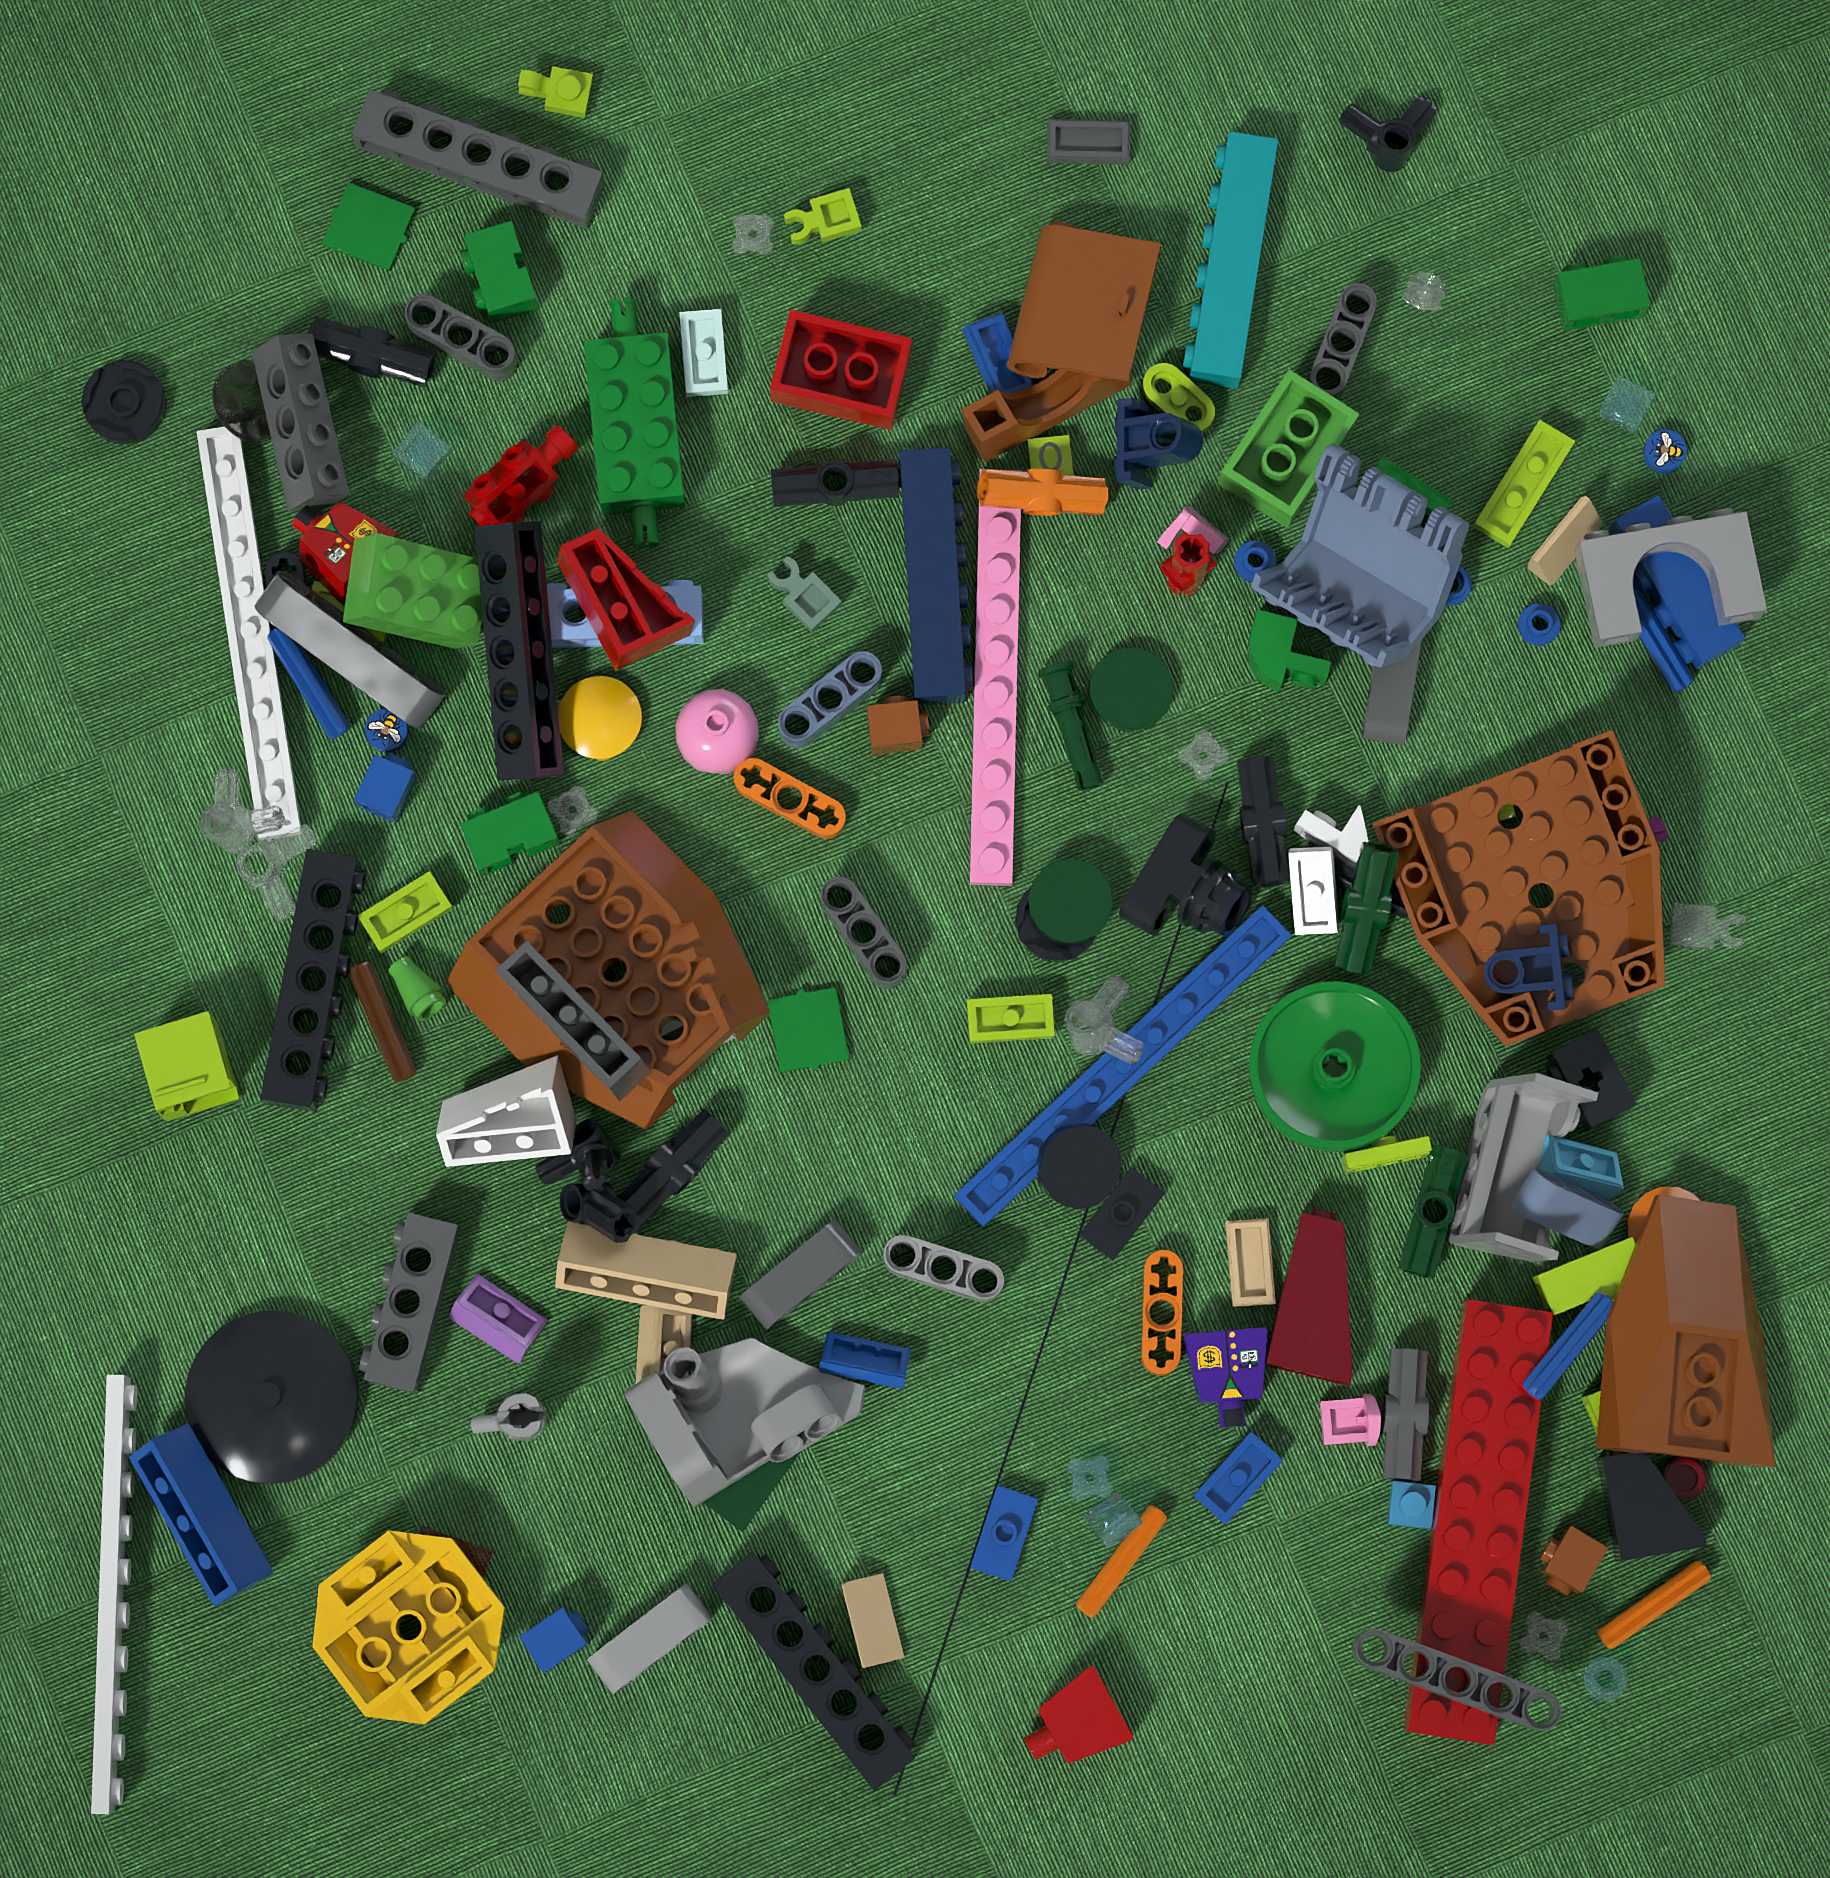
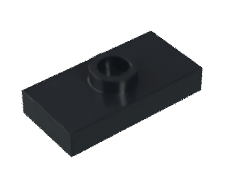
[1079,1167,1165,1262]

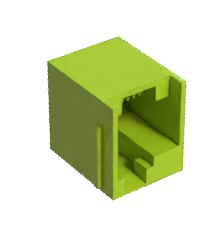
[134,1011,240,1122]

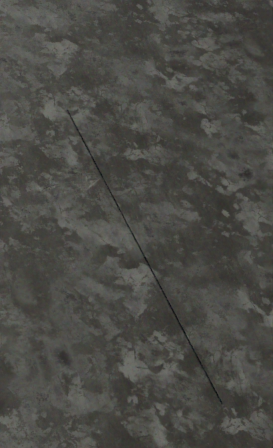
[893,781,1229,1795]

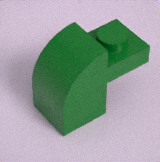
[1247,609,1331,692]

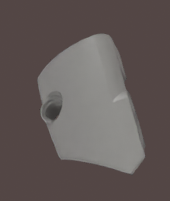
[623,1338,866,1507]

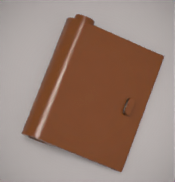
[1007,221,1161,382]

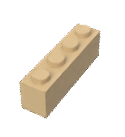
[555,1222,737,1320]

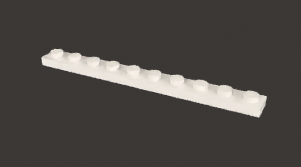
[197,424,302,841]
[91,1375,137,1814]

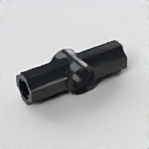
[308,316,436,388]
[771,459,899,507]
[1236,756,1290,888]
[618,1109,731,1227]

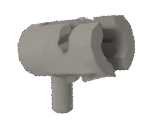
[471,1393,548,1442]

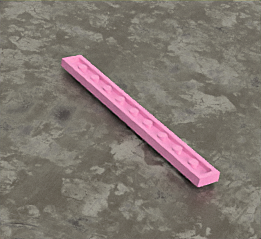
[970,469,1022,886]

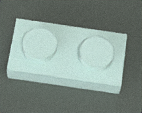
[679,309,728,397]

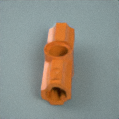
[977,469,1108,516]

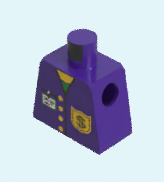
[1183,1327,1267,1428]

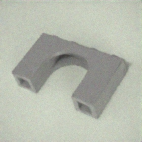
[1574,508,1767,648]

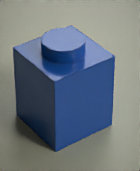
[354,753,418,824]
[519,1607,590,1673]

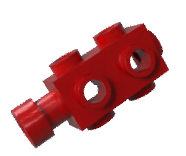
[462,424,579,526]

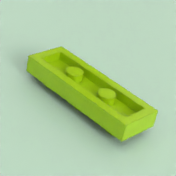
[1473,420,1575,549]

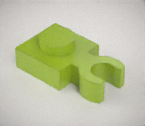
[784,188,862,245]

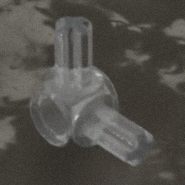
[199,768,285,854]
[236,824,317,922]
[1065,976,1144,1064]

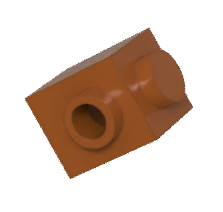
[867,696,930,755]
[1539,1525,1608,1596]

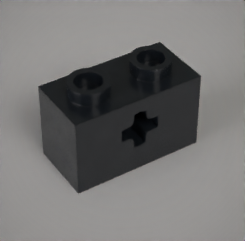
[1545,1029,1637,1132]

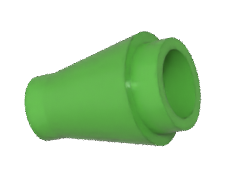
[388,956,446,1021]

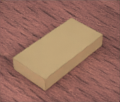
[1225,1218,1276,1308]

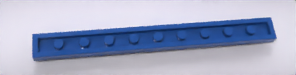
[954,905,1292,1228]

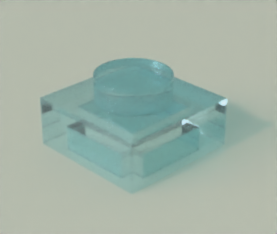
[1597,375,1655,434]
[392,421,452,482]
[1083,1491,1143,1548]

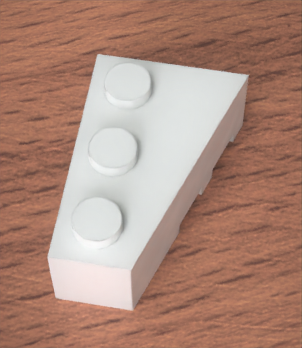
[436,1055,577,1167]

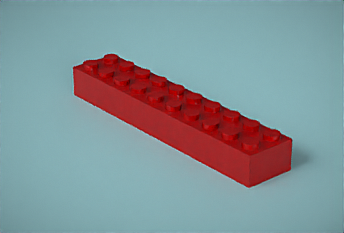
[1403,1299,1553,1745]

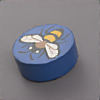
[1643,430,1687,474]
[365,709,409,753]

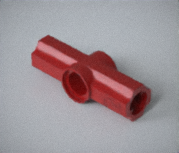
[1160,532,1217,597]

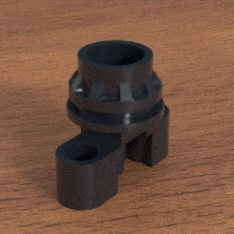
[1119,813,1252,937]

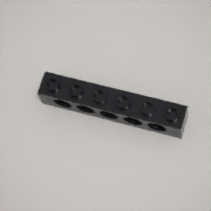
[475,521,564,781]
[260,849,366,1112]
[712,1552,917,1791]

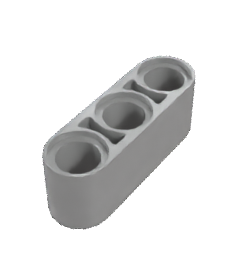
[883,1235,1004,1303]
[587,1583,713,1695]

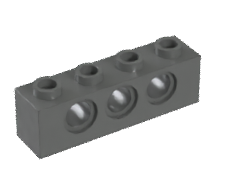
[251,334,349,511]
[495,941,651,1102]
[359,1212,461,1395]

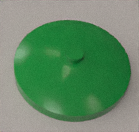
[1249,981,1421,1152]

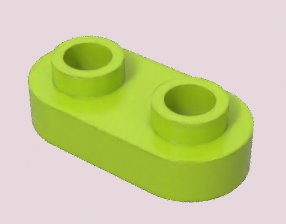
[1142,363,1215,434]

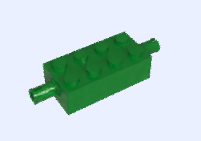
[584,298,686,549]

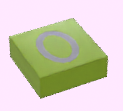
[1027,435,1074,476]

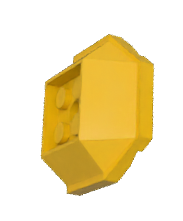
[312,1530,506,1724]

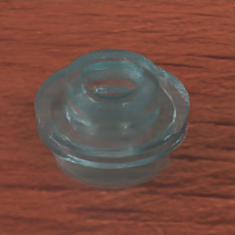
[1583,1657,1627,1701]

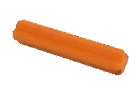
[1076,1505,1167,1618]
[1597,1561,1711,1649]

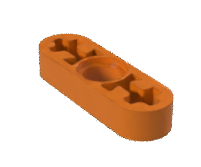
[733,758,846,839]
[1141,1250,1183,1376]

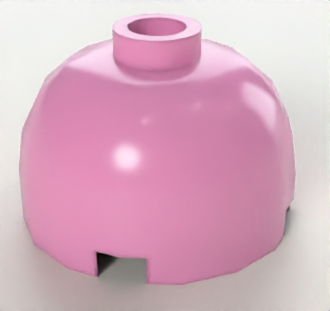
[675,689,759,774]

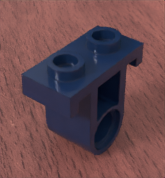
[1114,397,1203,490]
[1484,924,1574,1011]

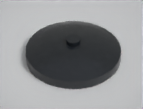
[185,1311,359,1484]

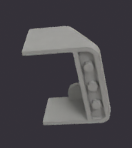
[1447,1073,1598,1262]

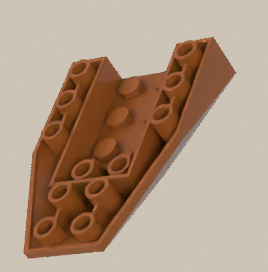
[1596,1195,1776,1468]

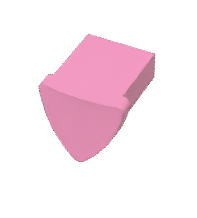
[1157,506,1230,554]
[1319,1393,1381,1446]

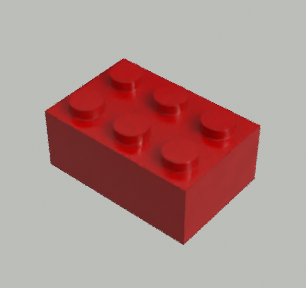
[770,310,912,431]

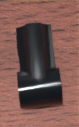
[559,1182,641,1243]

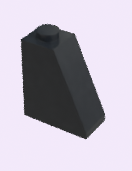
[1596,1450,1707,1562]

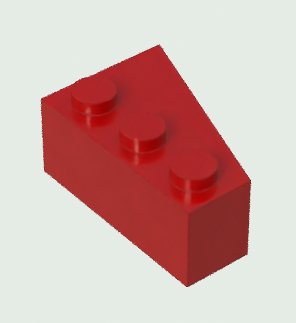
[557,528,695,671]

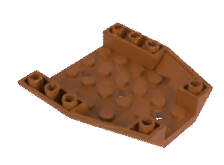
[1372,729,1666,1046]
[446,811,771,1130]

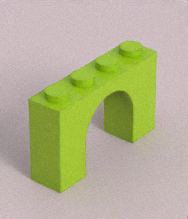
[1531,1237,1636,1435]

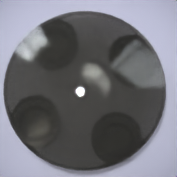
[212,359,271,443]

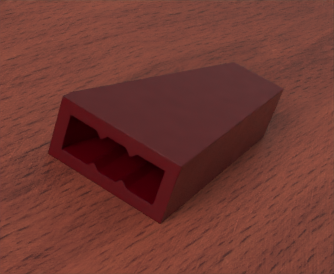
[1265,1208,1352,1386]

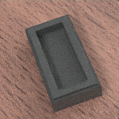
[1047,119,1130,165]

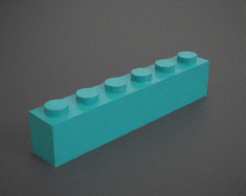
[1183,131,1278,389]

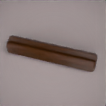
[349,962,417,1082]

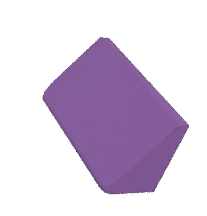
[449,1273,548,1363]

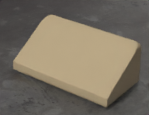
[1528,496,1602,585]
[635,1305,692,1384]
[841,1573,905,1668]

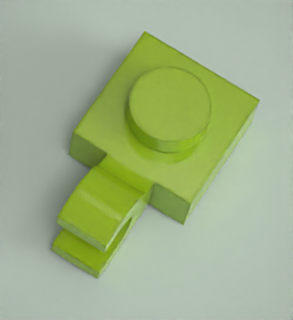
[518,66,593,118]

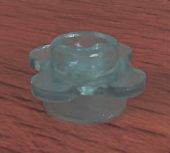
[1067,1455,1113,1501]

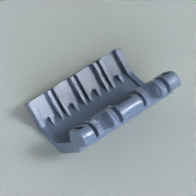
[1251,443,1469,668]

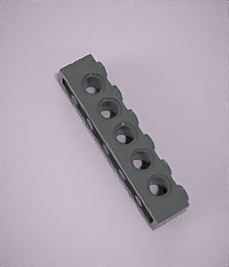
[351,89,605,230]

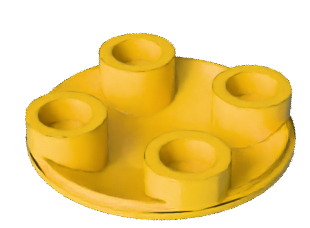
[558,676,642,761]

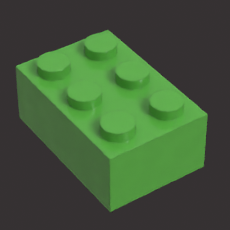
[1218,369,1360,528]
[343,533,482,649]

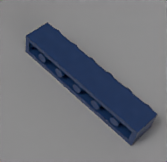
[900,447,973,706]

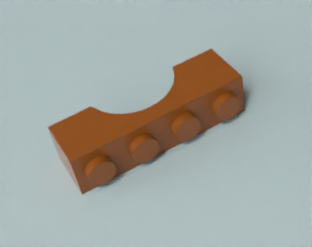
[961,369,1131,462]

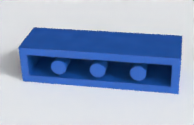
[1610,495,1745,671]
[129,1423,274,1607]

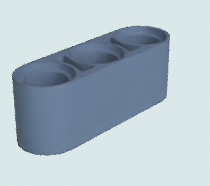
[778,651,882,749]
[1511,1167,1624,1250]

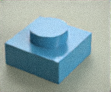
[1387,1481,1436,1529]

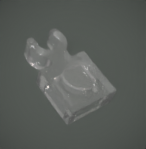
[1669,903,1746,951]

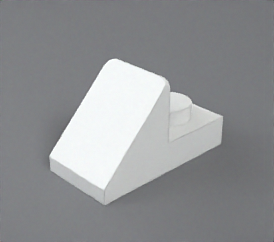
[1293,805,1369,868]

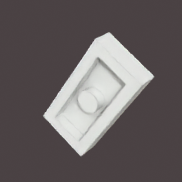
[1288,847,1339,935]

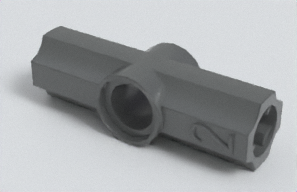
[1382,1348,1429,1481]

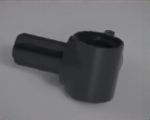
[1339,97,1436,172]
[535,1118,621,1192]

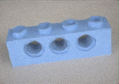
[547,580,704,648]

